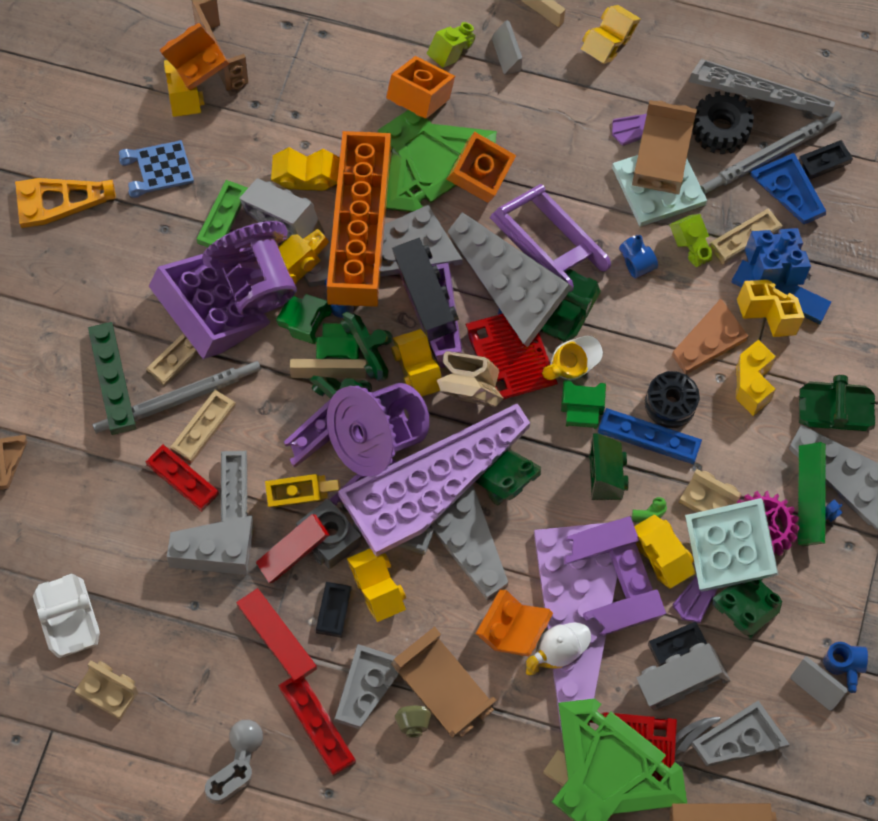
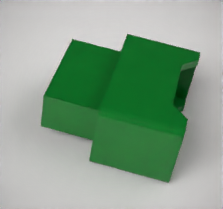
[276,294,332,344]
[316,323,359,359]
[561,380,606,429]

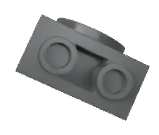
[296,498,362,570]

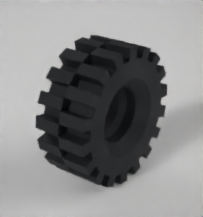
[692,91,754,154]

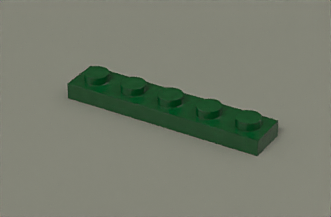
[88,322,136,435]

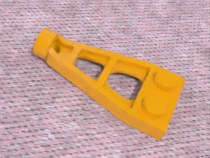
[15,178,116,228]

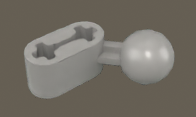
[205,719,263,805]

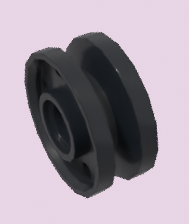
[644,371,700,428]

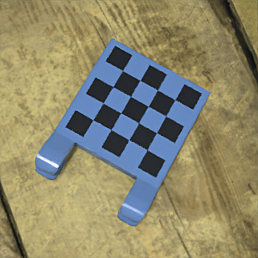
[119,140,194,198]

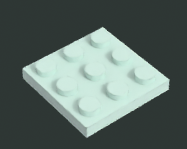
[612,155,707,227]
[685,498,778,592]

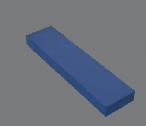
[731,260,831,325]
[598,408,702,465]

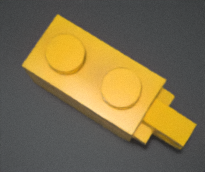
[278,229,329,284]
[265,474,341,508]

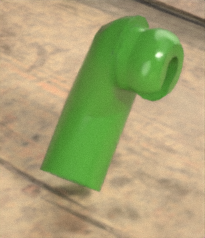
[632,497,667,523]

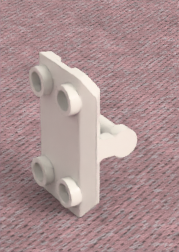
[33,574,100,658]

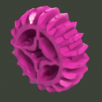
[736,490,799,556]

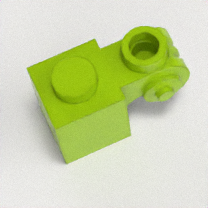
[426,22,476,68]
[669,214,713,267]

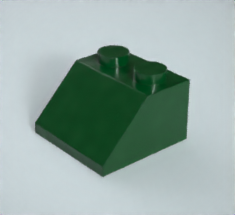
[589,433,629,500]

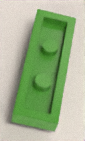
[197,180,248,247]

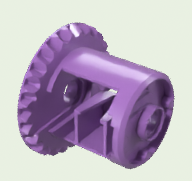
[202,221,297,316]
[327,383,429,477]

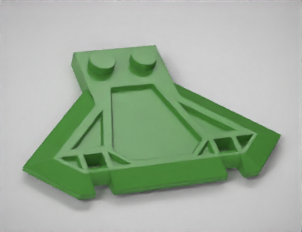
[378,110,497,212]
[551,698,687,821]

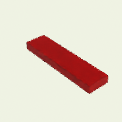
[236,588,317,684]
[278,678,356,776]

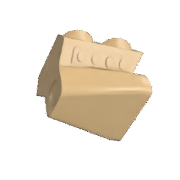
[437,351,504,407]

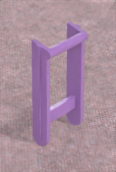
[489,184,611,292]

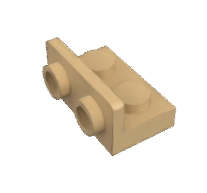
[679,469,741,512]
[75,660,138,720]

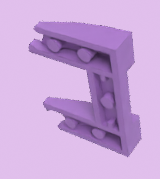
[284,400,396,506]
[564,516,666,636]

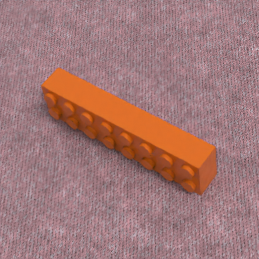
[327,131,391,307]

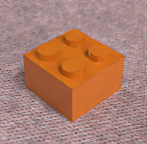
[386,56,455,118]
[446,131,516,203]

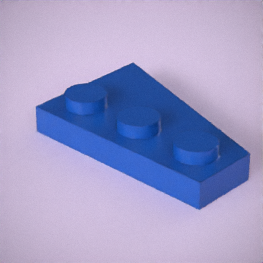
[751,153,826,225]

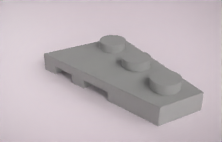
[334,644,399,729]
[691,700,790,767]

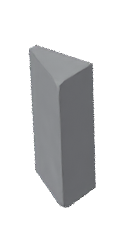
[492,20,522,75]
[790,656,848,711]

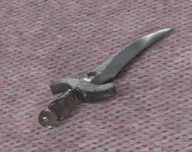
[675,717,721,767]

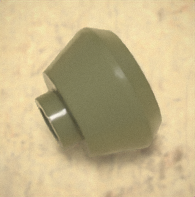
[395,705,431,738]

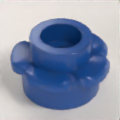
[825,499,843,522]

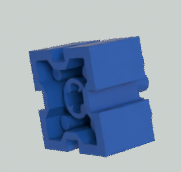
[745,228,811,287]

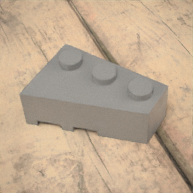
[239,178,325,239]
[167,515,254,575]
[636,643,730,711]

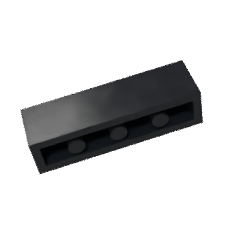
[392,237,459,341]

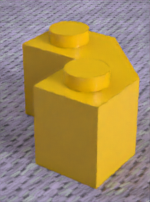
[581,5,641,63]
[164,60,205,117]
[271,147,340,191]
[737,280,805,337]
[391,329,442,397]
[736,339,776,416]
[634,515,696,589]
[347,548,406,622]

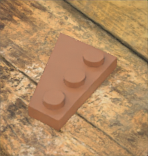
[672,298,749,374]

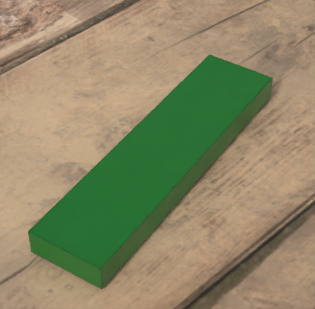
[798,442,826,546]

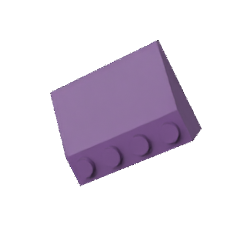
[149,254,270,359]

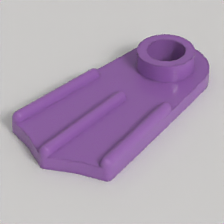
[612,114,647,146]
[672,576,718,623]

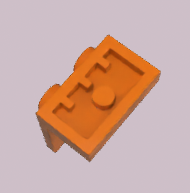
[160,23,229,91]
[475,589,553,657]

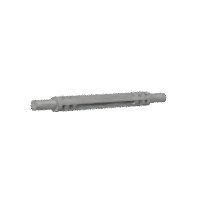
[700,111,842,194]
[92,361,261,434]

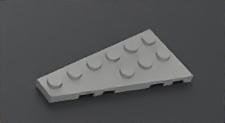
[689,59,835,117]
[303,205,462,287]
[448,212,572,347]
[789,425,878,531]
[429,484,508,600]

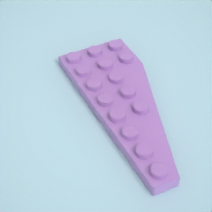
[338,404,530,556]
[534,523,617,733]

